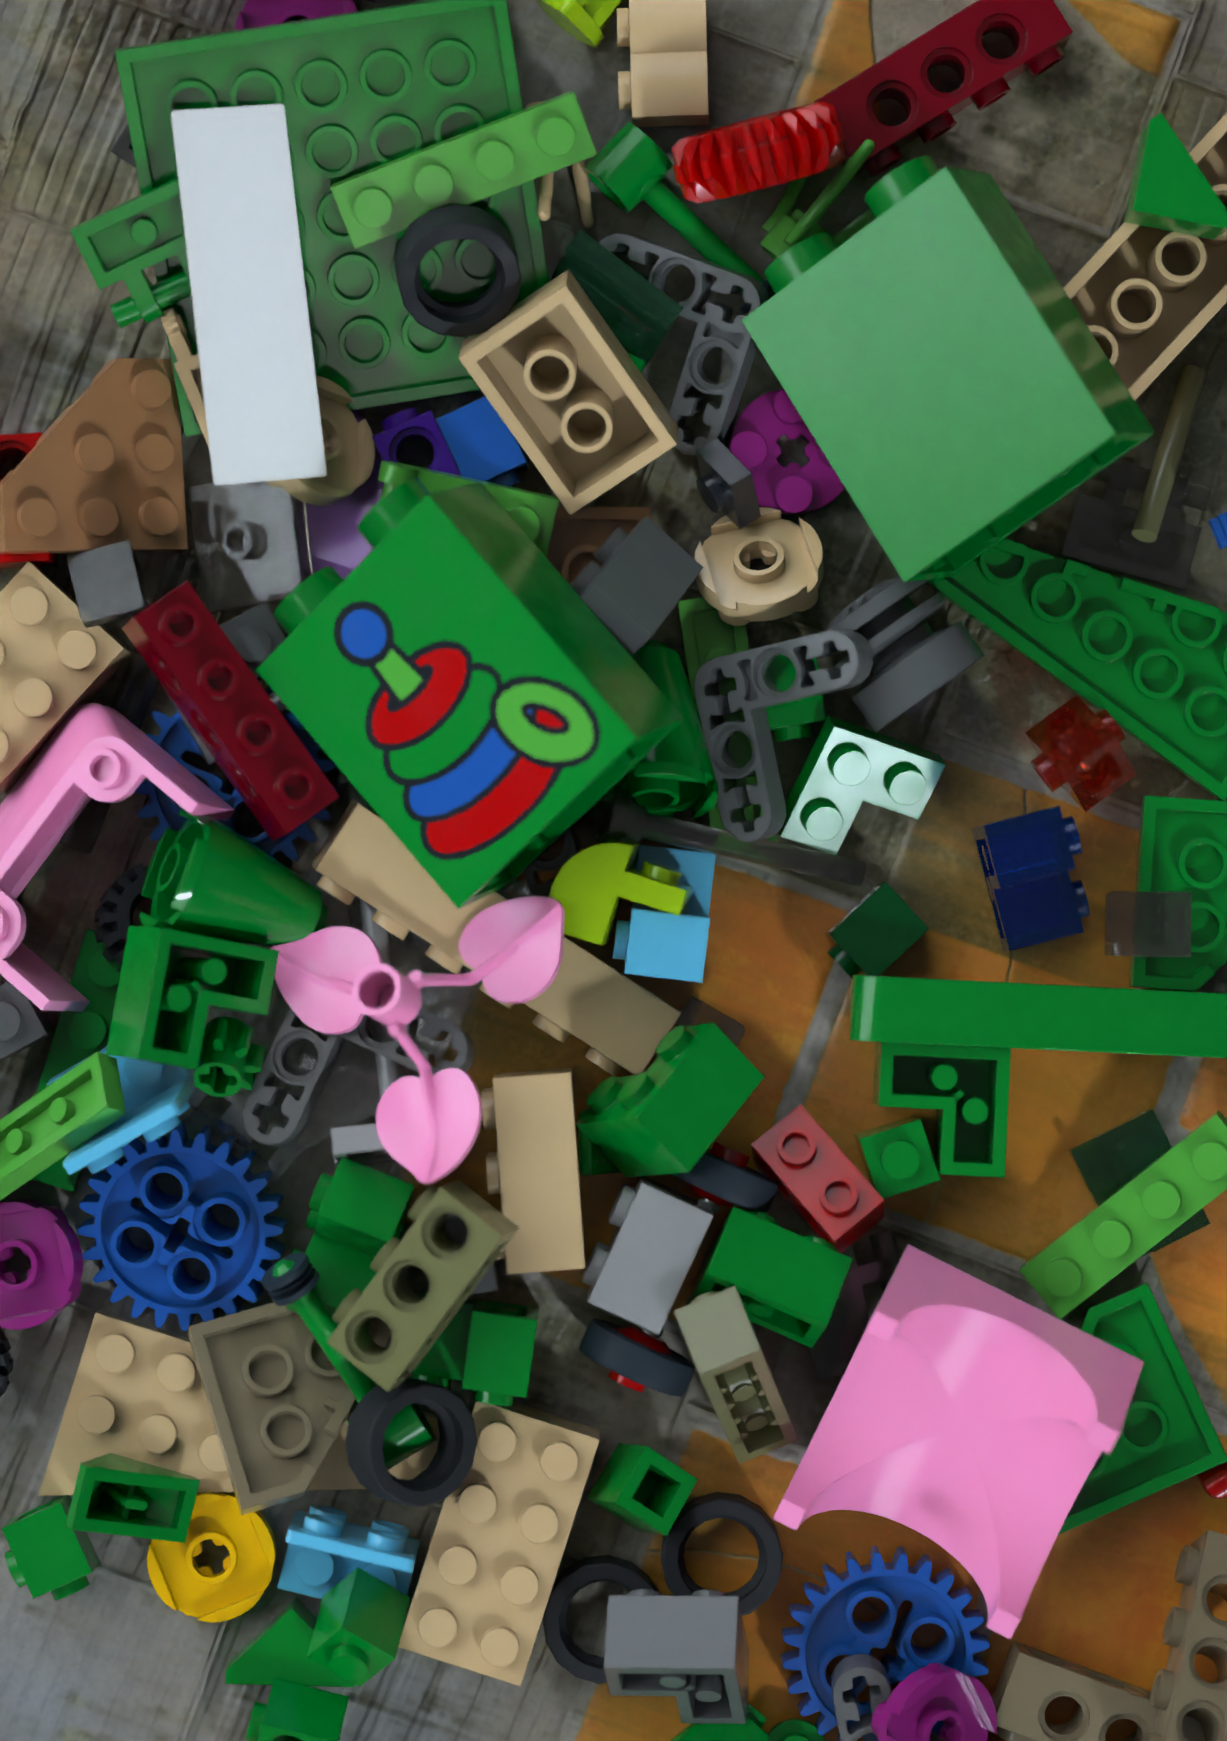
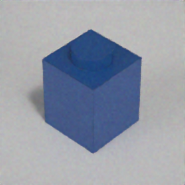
[436,396,528,487]

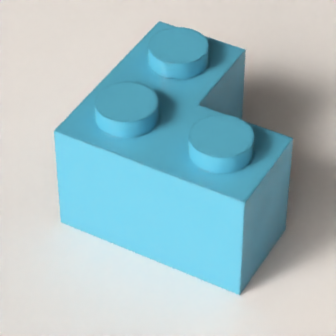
[613,845,716,983]

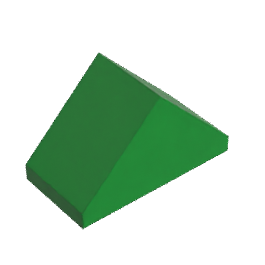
[1124,113,1227,240]
[66,1453,200,1543]
[225,1597,355,1687]

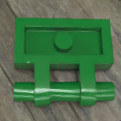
[70,177,192,328]

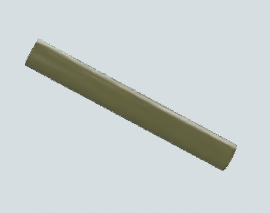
[1132,365,1207,543]

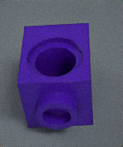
[372,407,461,476]

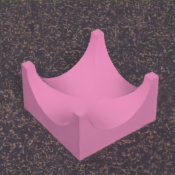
[773,1244,1144,1639]

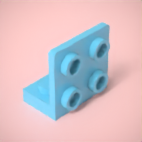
[46,1047,196,1175]
[277,1504,421,1599]

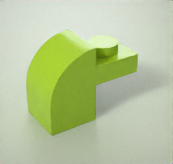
[548,840,693,946]

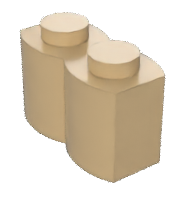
[616,0,709,127]

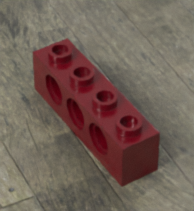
[814,0,1073,178]
[122,581,340,841]

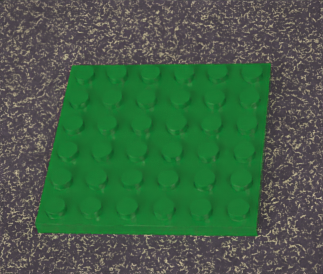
[115,0,549,437]

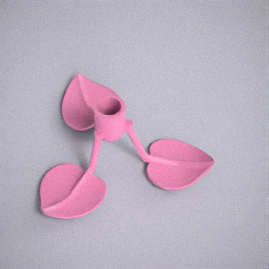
[270,896,565,1184]

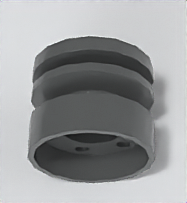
[826,576,985,732]

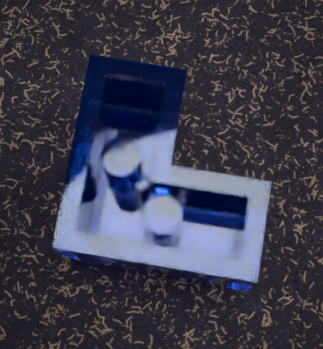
[971,806,1090,951]

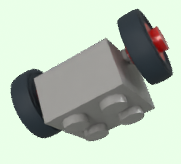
[580,1141,778,1397]

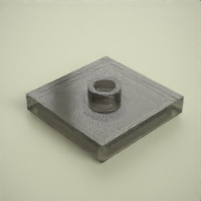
[189,481,314,614]

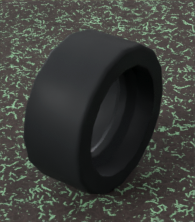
[394,204,521,337]
[345,1378,477,1507]
[661,1492,783,1616]
[543,1555,659,1684]

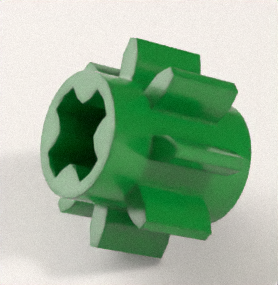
[182,1017,266,1097]

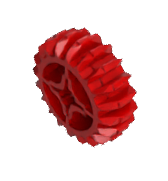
[671,101,847,203]

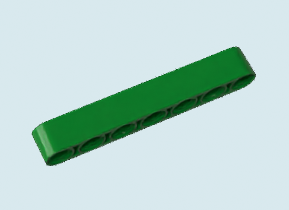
[849,975,1227,1058]

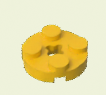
[147,1492,277,1623]

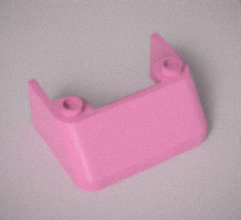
[0,703,235,1012]

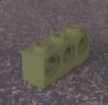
[327,1179,519,1392]
[674,1286,798,1464]

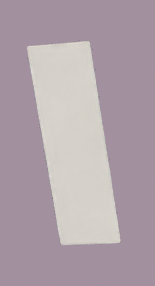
[171,104,327,486]

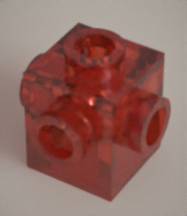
[1025,695,1137,812]

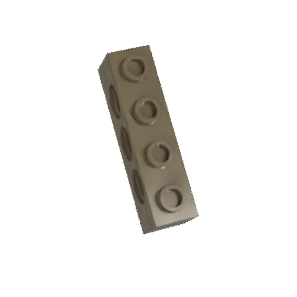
[1142,1530,1227,1741]
[992,1640,1206,1741]

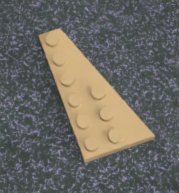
[38,1310,440,1496]

